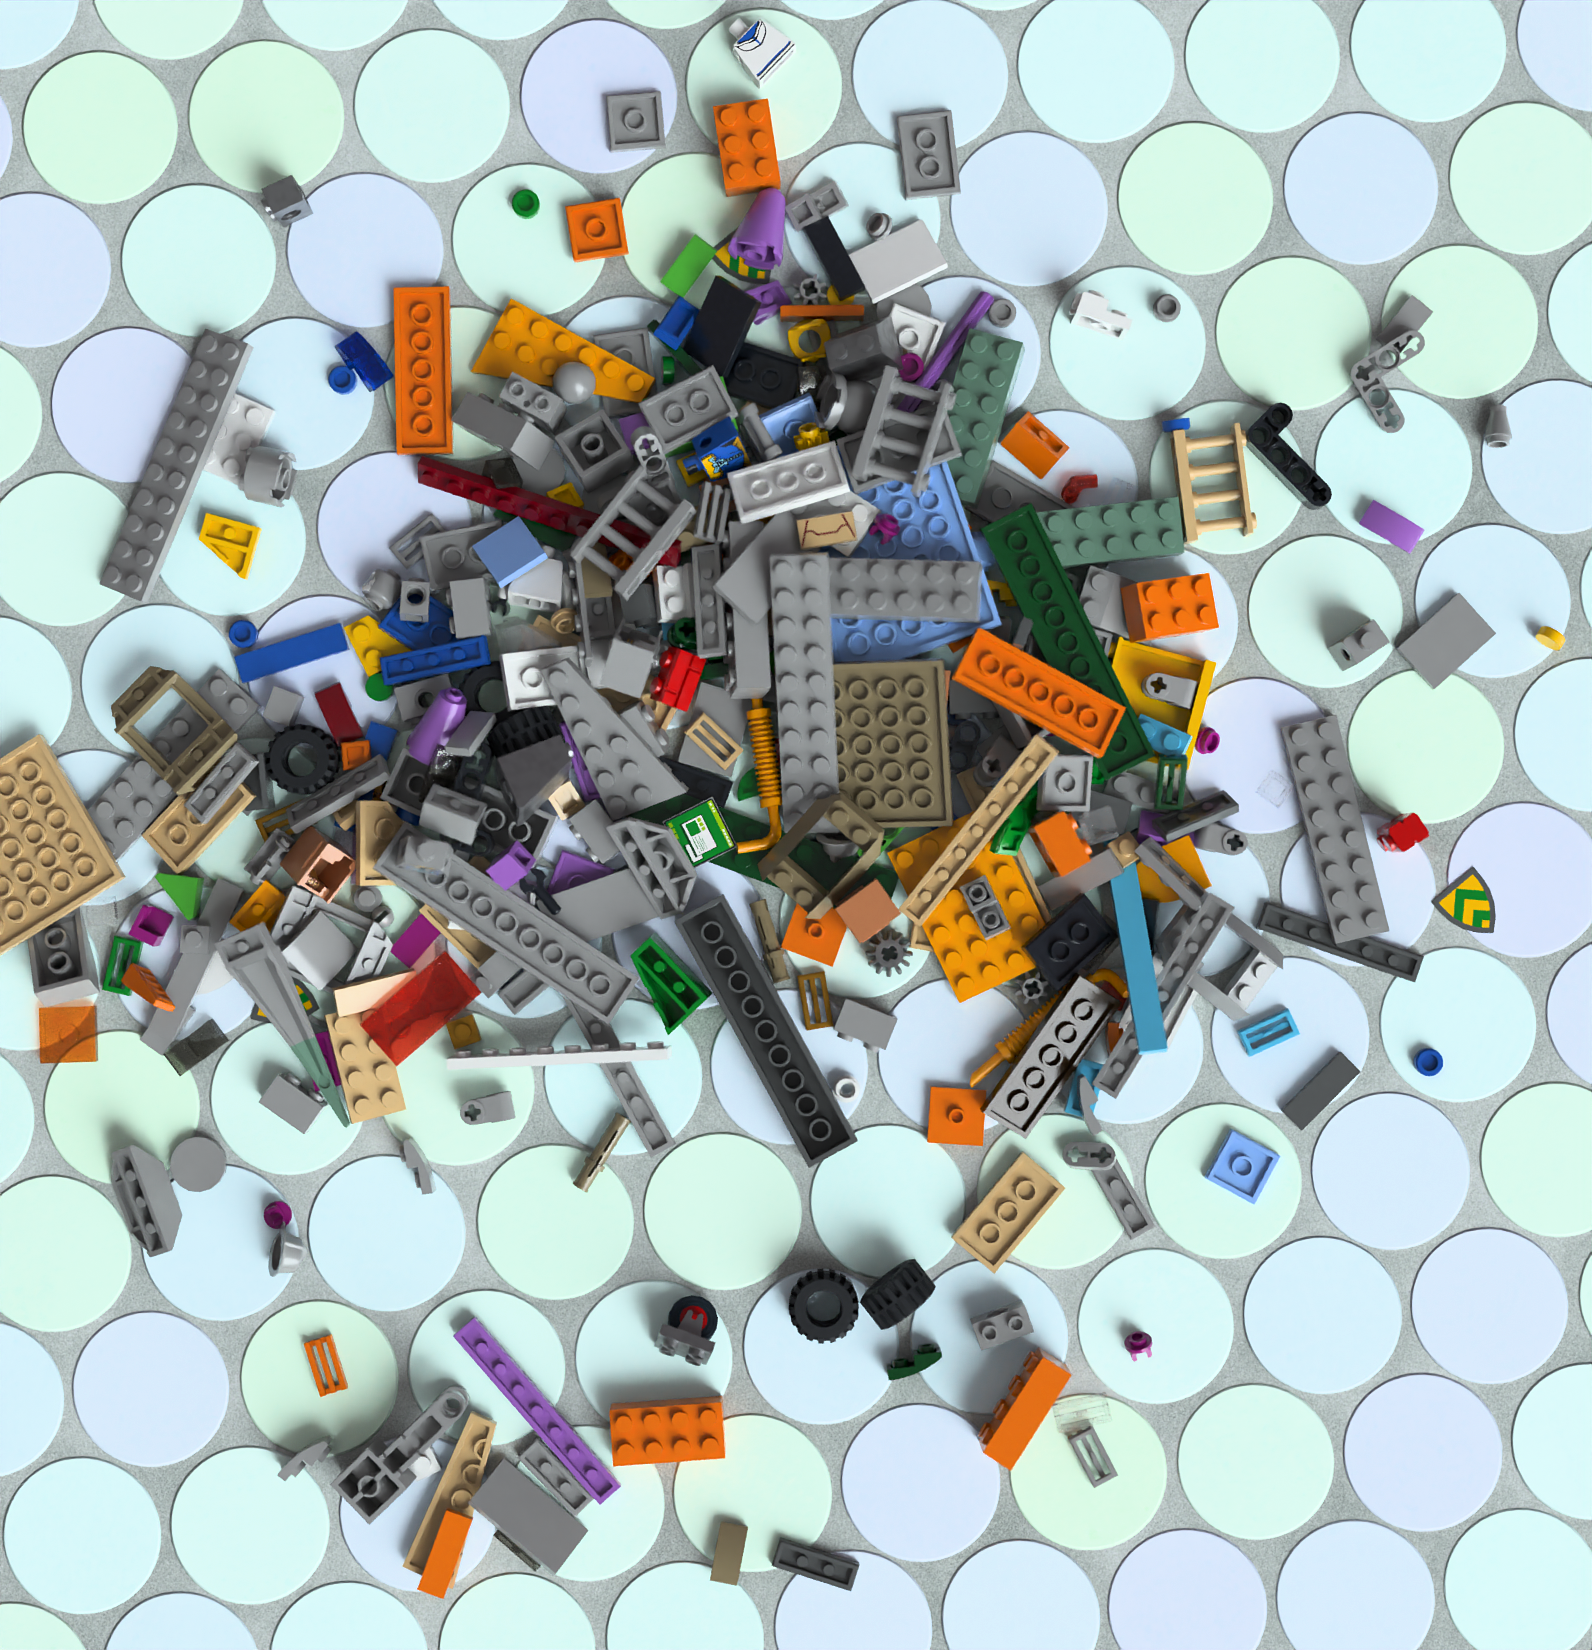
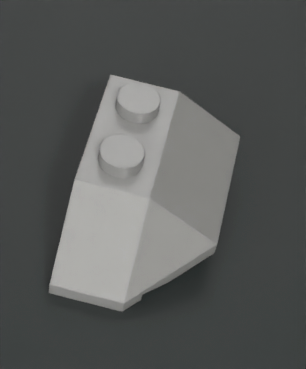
[606,817,697,920]
[111,1144,183,1258]

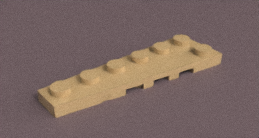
[402,1411,497,1589]

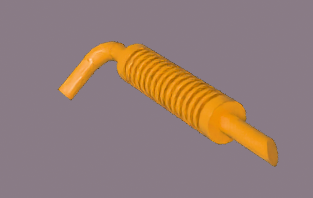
[736,699,783,854]
[970,968,1128,1088]

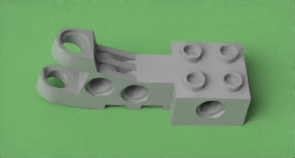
[330,1385,469,1525]

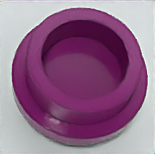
[1195,726,1220,754]

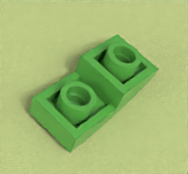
[660,234,717,298]

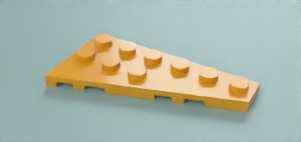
[471,298,656,403]

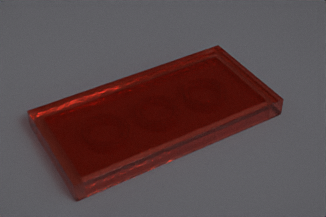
[360,950,482,1066]

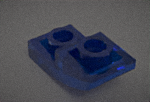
[334,331,394,392]

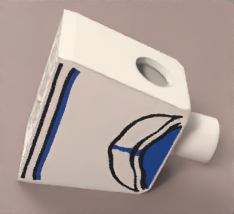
[729,18,796,89]

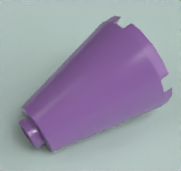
[728,188,786,270]
[406,687,467,768]

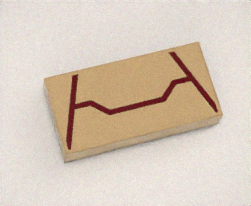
[797,511,857,550]

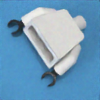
[491,545,575,616]

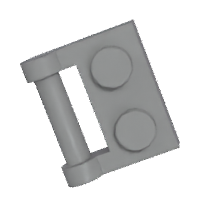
[736,403,783,464]

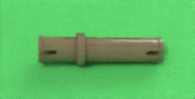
[749,899,790,984]
[572,1112,631,1193]

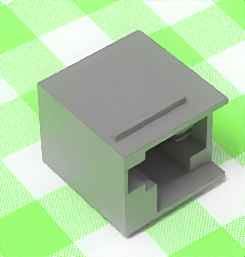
[599,618,663,698]

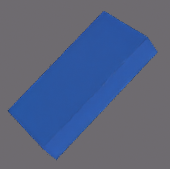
[653,296,700,351]

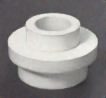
[833,1075,860,1103]

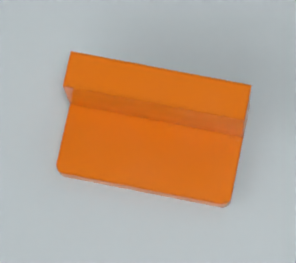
[1001,411,1070,479]

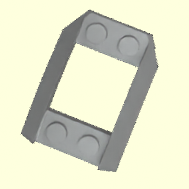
[270,885,393,994]
[1155,904,1283,1021]

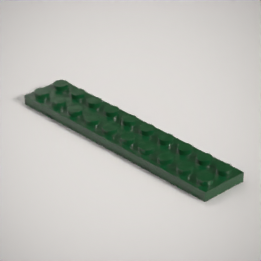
[980,503,1155,781]
[625,794,899,908]

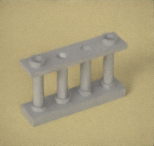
[851,365,956,498]
[570,466,697,601]

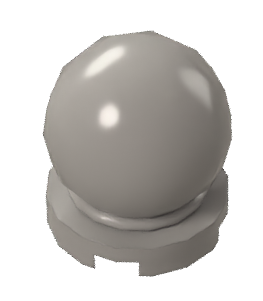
[814,372,878,435]

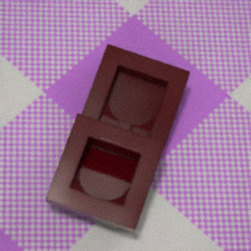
[314,681,364,747]

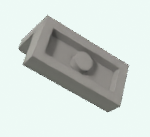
[419,784,487,845]

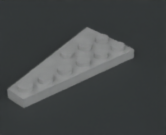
[541,657,689,821]

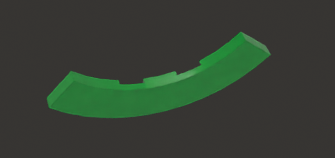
[989,759,1104,856]

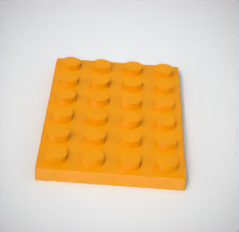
[887,810,1046,1003]

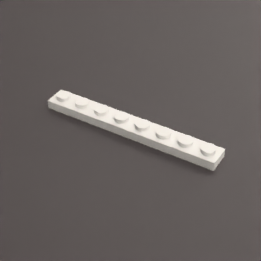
[446,1041,673,1070]

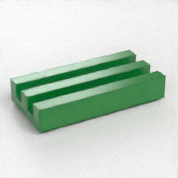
[102,935,144,996]

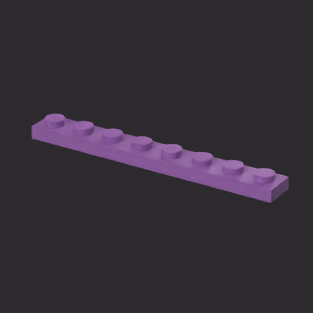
[453,1316,622,1505]

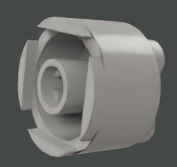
[238,446,297,508]

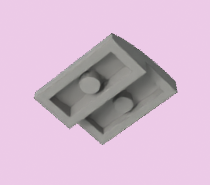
[281,909,358,991]

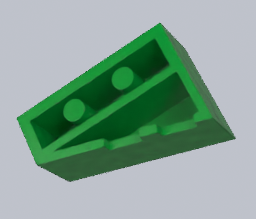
[630,932,713,1035]

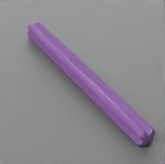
[890,291,994,420]

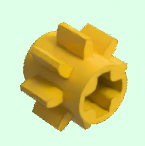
[793,422,830,451]

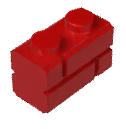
[650,646,706,712]
[1376,812,1429,853]

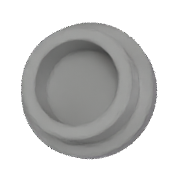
[866,213,892,241]
[1153,294,1181,323]
[354,885,382,912]

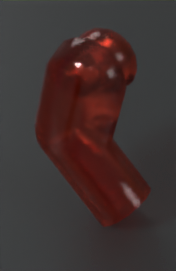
[1061,474,1098,504]

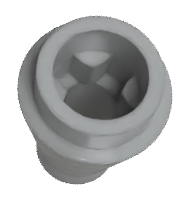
[1484,405,1513,448]

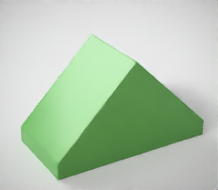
[154,873,204,921]

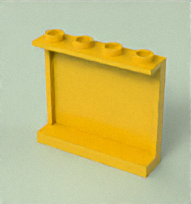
[1108,637,1217,771]

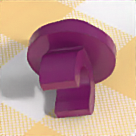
[869,513,900,545]
[264,1201,292,1229]
[1124,1331,1153,1362]

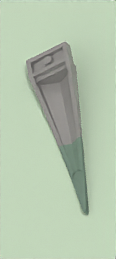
[214,922,350,1128]

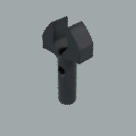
[519,868,561,915]

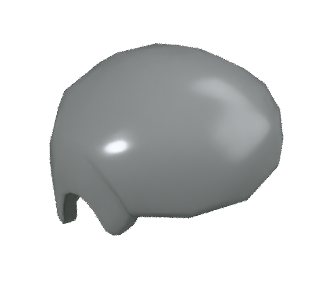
[552,361,596,404]

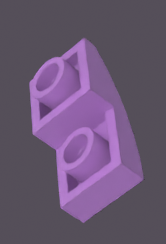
[1359,500,1425,554]

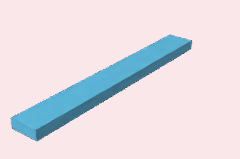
[1103,838,1168,1055]

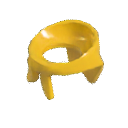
[788,319,831,362]

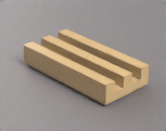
[684,712,744,770]

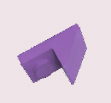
[746,280,793,326]

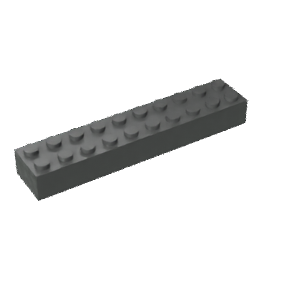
[674,894,858,1168]

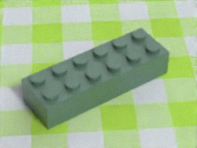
[947,328,1025,509]
[1036,497,1185,568]

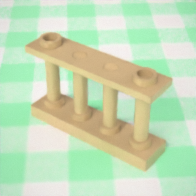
[1170,423,1257,544]

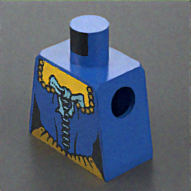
[682,416,753,482]

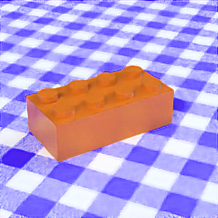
[978,1347,1072,1471]
[609,1396,726,1467]

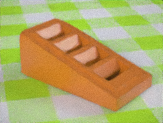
[121,963,176,1011]

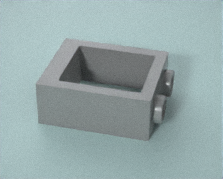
[499,372,568,434]

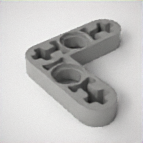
[1350,330,1425,433]
[597,426,675,519]

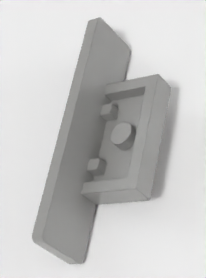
[568,558,615,667]

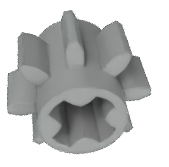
[794,274,826,305]
[1014,972,1049,1005]

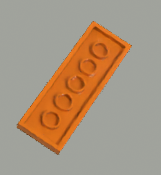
[393,286,454,455]
[951,627,1126,758]

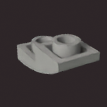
[960,875,1011,940]
[400,1137,436,1195]
[277,1435,334,1482]

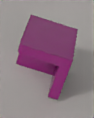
[128,904,174,947]

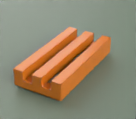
[304,1334,348,1397]

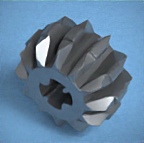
[865,930,913,977]

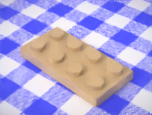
[141,757,256,875]
[324,1007,406,1124]
[951,1151,1066,1274]

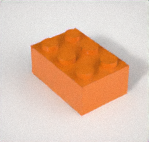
[713,98,781,197]
[1120,573,1219,643]
[1028,811,1092,877]

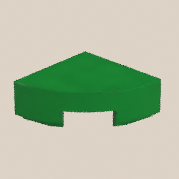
[737,768,761,802]

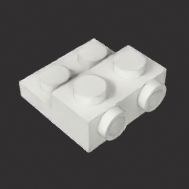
[1068,290,1133,341]
[652,563,695,623]

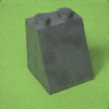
[824,316,903,382]
[495,735,574,827]

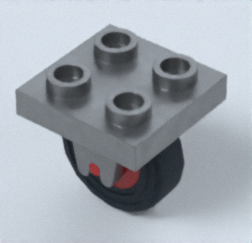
[654,1295,718,1366]

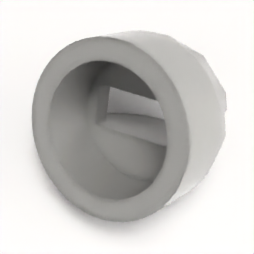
[371,906,395,928]

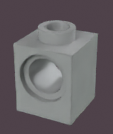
[400,578,430,622]

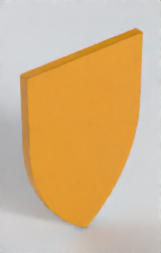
[1136,835,1212,903]

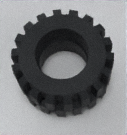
[458,660,526,731]
[486,706,564,758]
[265,724,340,795]
[860,1259,936,1330]
[789,1268,859,1344]

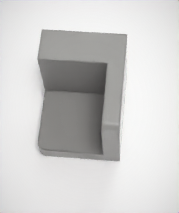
[263,686,305,726]

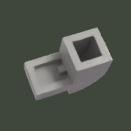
[470,952,522,999]

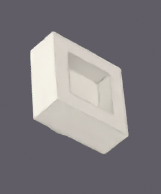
[409,1445,443,1482]

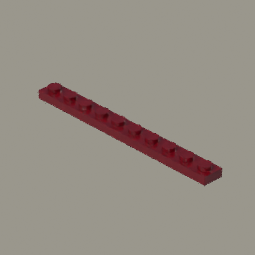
[417,456,682,568]

